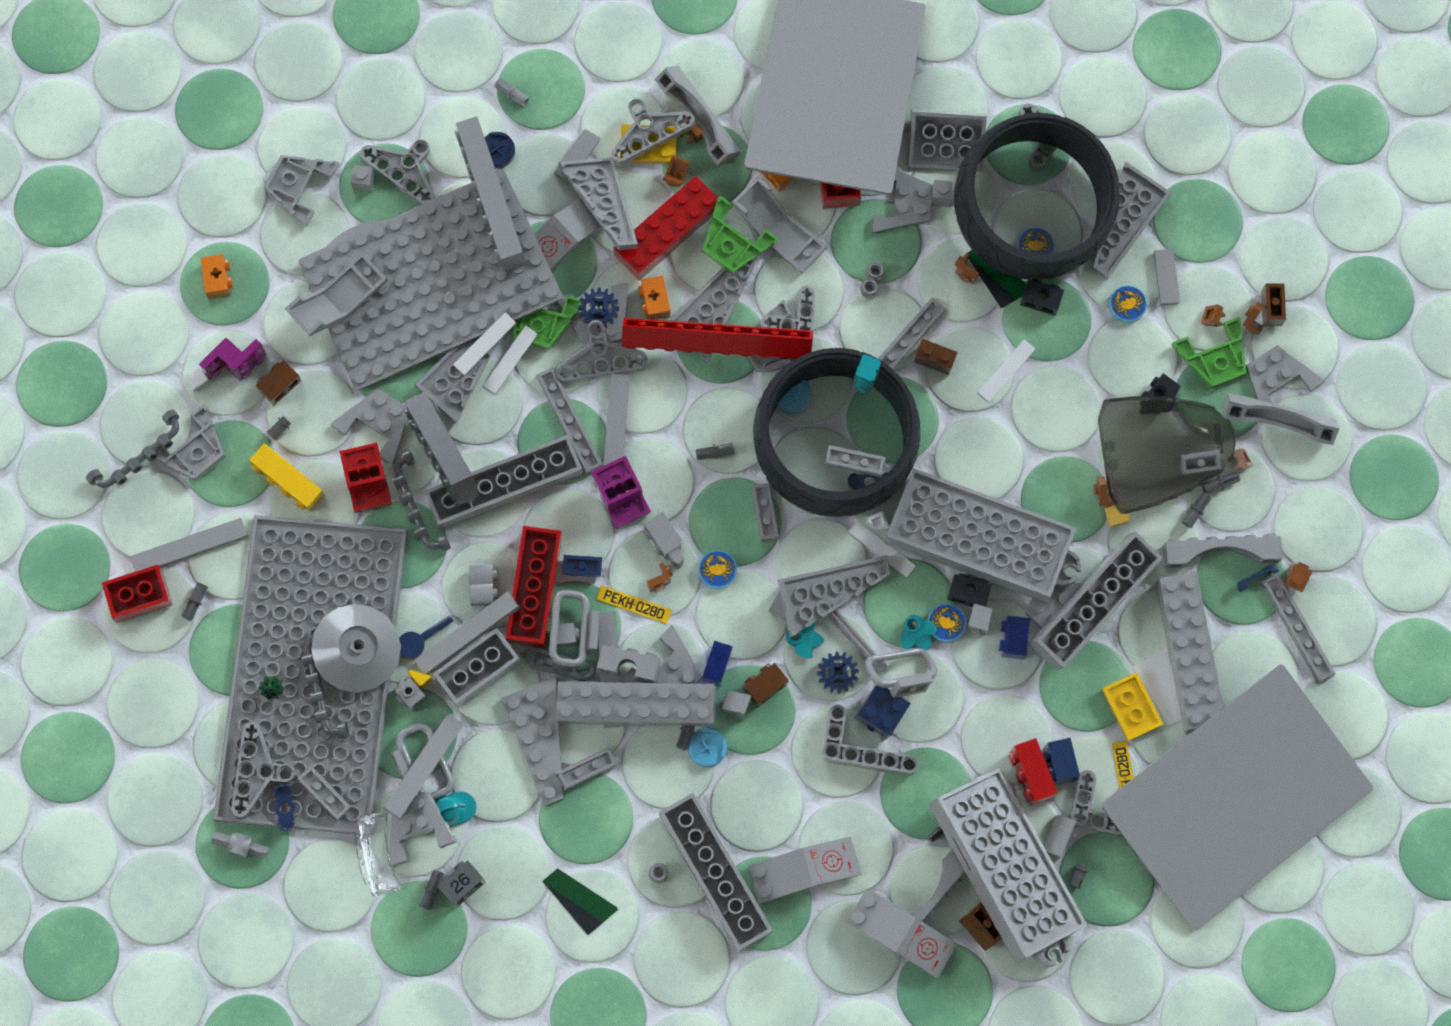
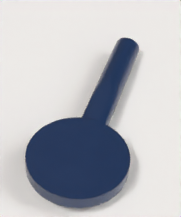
[399,615,454,659]

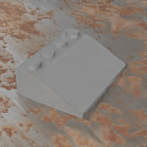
[908,109,987,172]

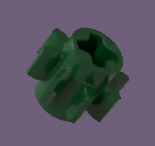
[259,676,284,700]

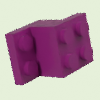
[199,338,267,381]
[591,455,651,529]

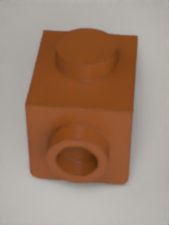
[663,155,690,187]
[955,253,979,285]
[1243,302,1264,335]
[1093,477,1118,507]
[647,562,673,592]
[1284,562,1312,593]

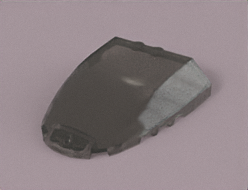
[1098,396,1236,514]

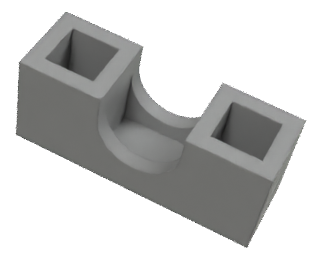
[597,644,661,683]

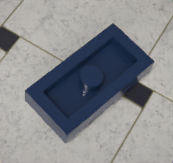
[562,555,602,578]

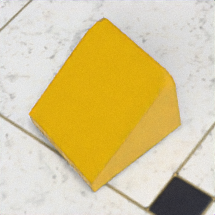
[1105,503,1130,527]
[408,670,433,690]

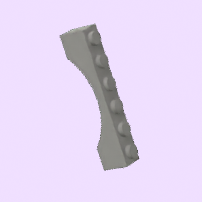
[655,66,741,166]
[1221,392,1339,445]
[1163,534,1283,568]
[910,849,966,921]

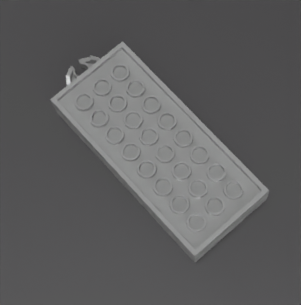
[885,468,1081,603]
[929,767,1087,967]

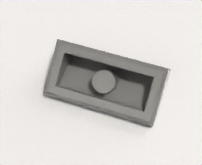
[1180,450,1221,474]

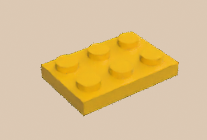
[620,124,677,164]
[1101,672,1163,742]

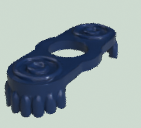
[847,472,887,490]
[1237,564,1280,592]
[274,783,295,831]

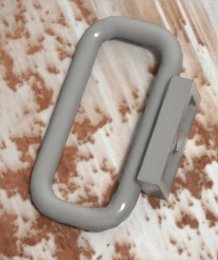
[549,590,600,667]
[865,648,937,698]
[391,723,454,800]

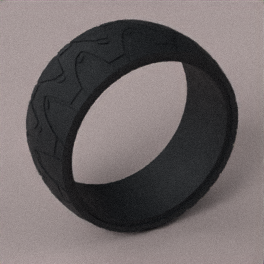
[954,113,1120,280]
[753,348,921,517]

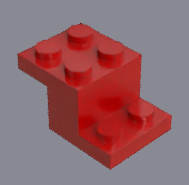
[339,442,392,513]

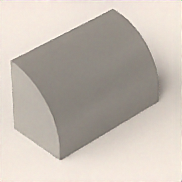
[1043,815,1076,860]

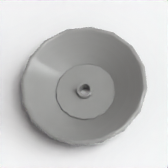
[311,604,401,693]

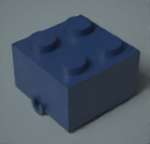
[854,685,911,738]
[1042,738,1080,786]

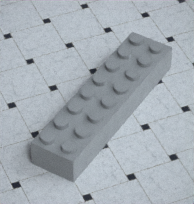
[454,116,527,271]
[424,435,583,530]
[1029,531,1162,670]
[1156,573,1223,733]
[556,682,716,726]
[659,793,773,953]

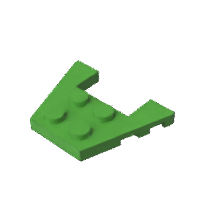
[701,196,779,274]
[514,296,583,350]
[1171,317,1246,388]

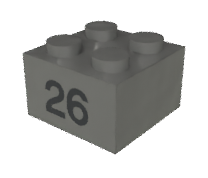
[437,860,486,908]

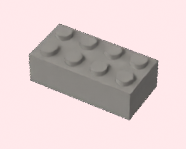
[433,628,521,709]

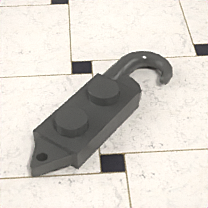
[520,647,596,681]

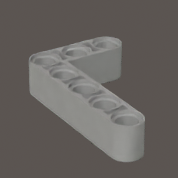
[822,704,918,776]

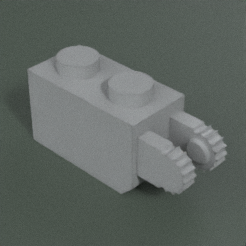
[643,512,684,567]

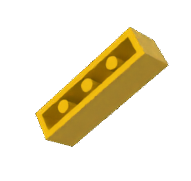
[249,443,325,512]

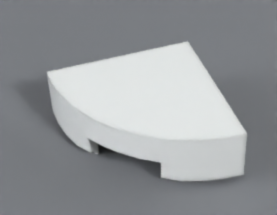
[189,365,209,392]
[865,511,890,531]

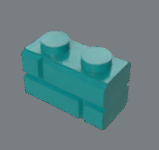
[853,355,881,393]

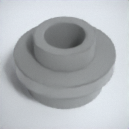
[866,263,885,281]
[860,279,879,298]
[649,863,669,883]

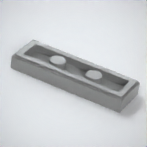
[554,129,600,184]
[1154,249,1180,305]
[824,445,886,477]
[751,483,780,542]
[556,747,618,791]
[297,766,352,822]

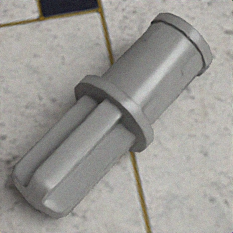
[494,78,529,107]

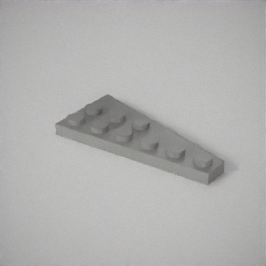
[558,157,638,250]
[1092,161,1171,280]
[669,257,758,363]
[415,336,498,424]
[778,555,891,637]
[501,676,563,807]

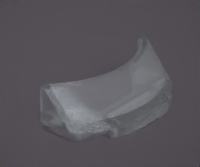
[356,812,403,897]

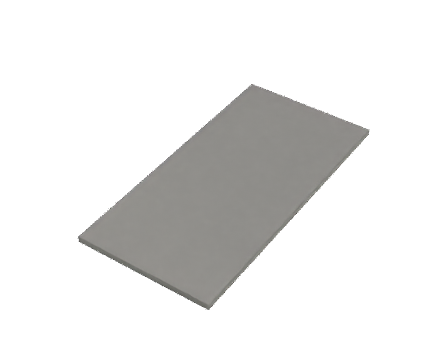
[213,515,408,836]

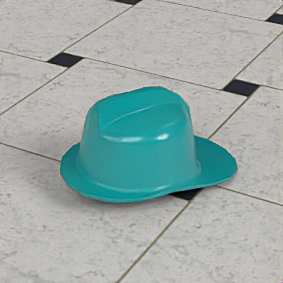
[435,791,477,827]

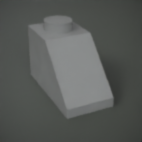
[719,691,751,720]

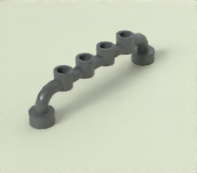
[86,409,179,488]
[392,450,451,552]
[302,636,350,739]

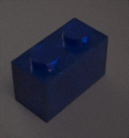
[999,615,1030,660]
[702,640,733,687]

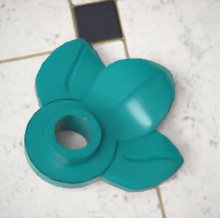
[901,615,937,650]
[786,622,824,659]

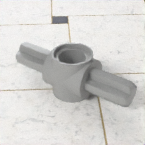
[211,832,269,858]

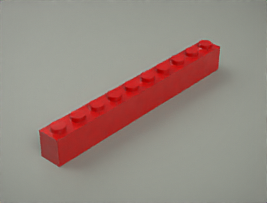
[621,318,813,359]

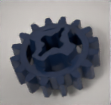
[578,287,619,329]
[817,651,859,694]

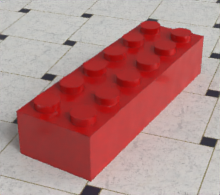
[613,176,718,281]
[505,526,562,648]

